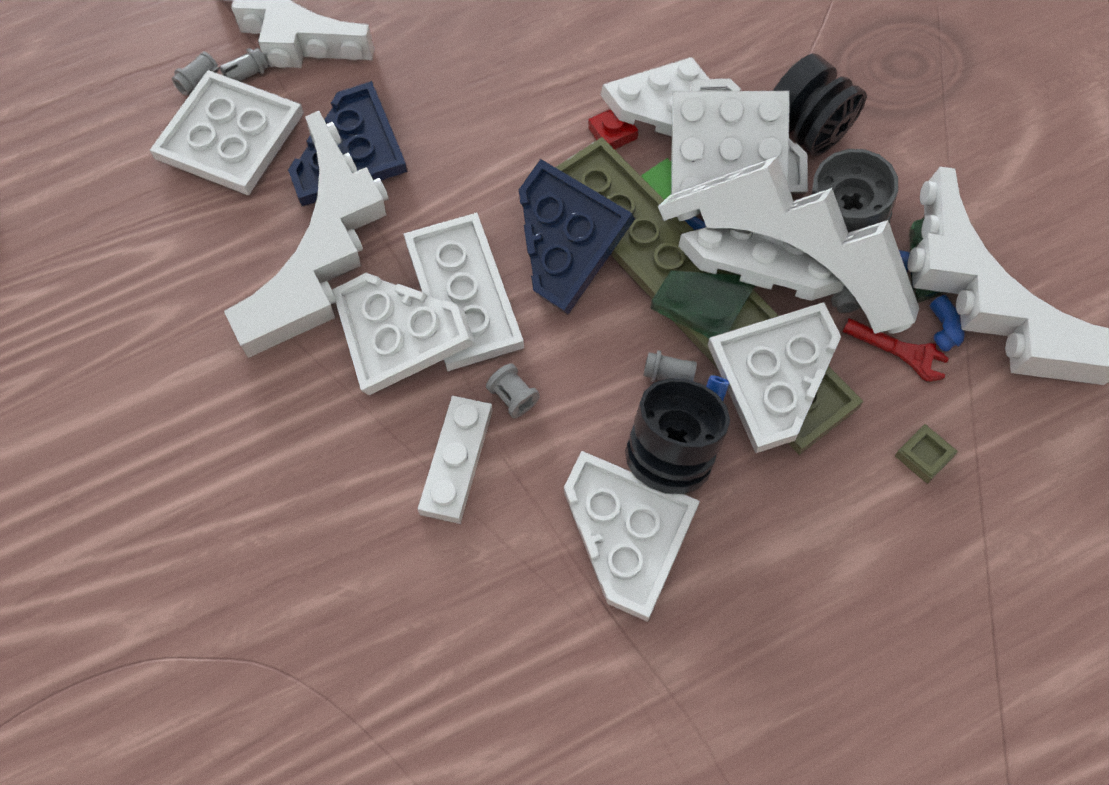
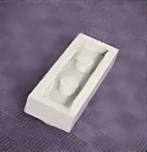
[418,396,493,524]

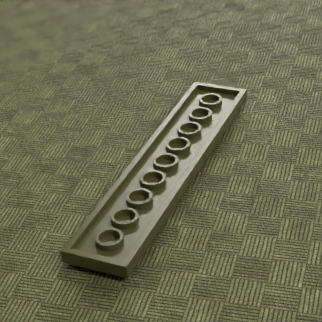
[555,137,864,455]

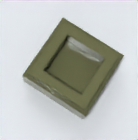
[895,424,958,484]

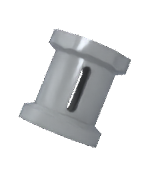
[486,364,539,418]

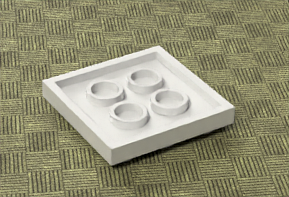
[150,70,304,196]
[671,91,789,195]

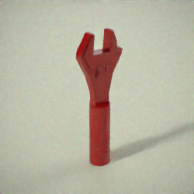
[842,318,949,382]

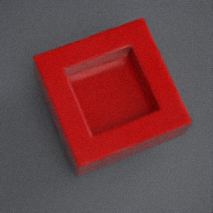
[588,109,638,150]

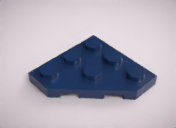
[288,81,408,207]
[519,159,635,315]

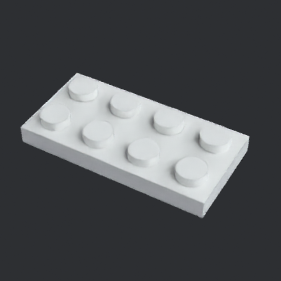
[404,213,524,371]

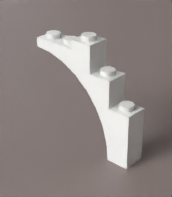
[226,0,374,68]
[224,111,389,358]
[908,167,1109,385]

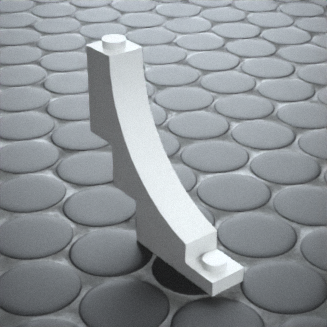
[658,156,919,334]

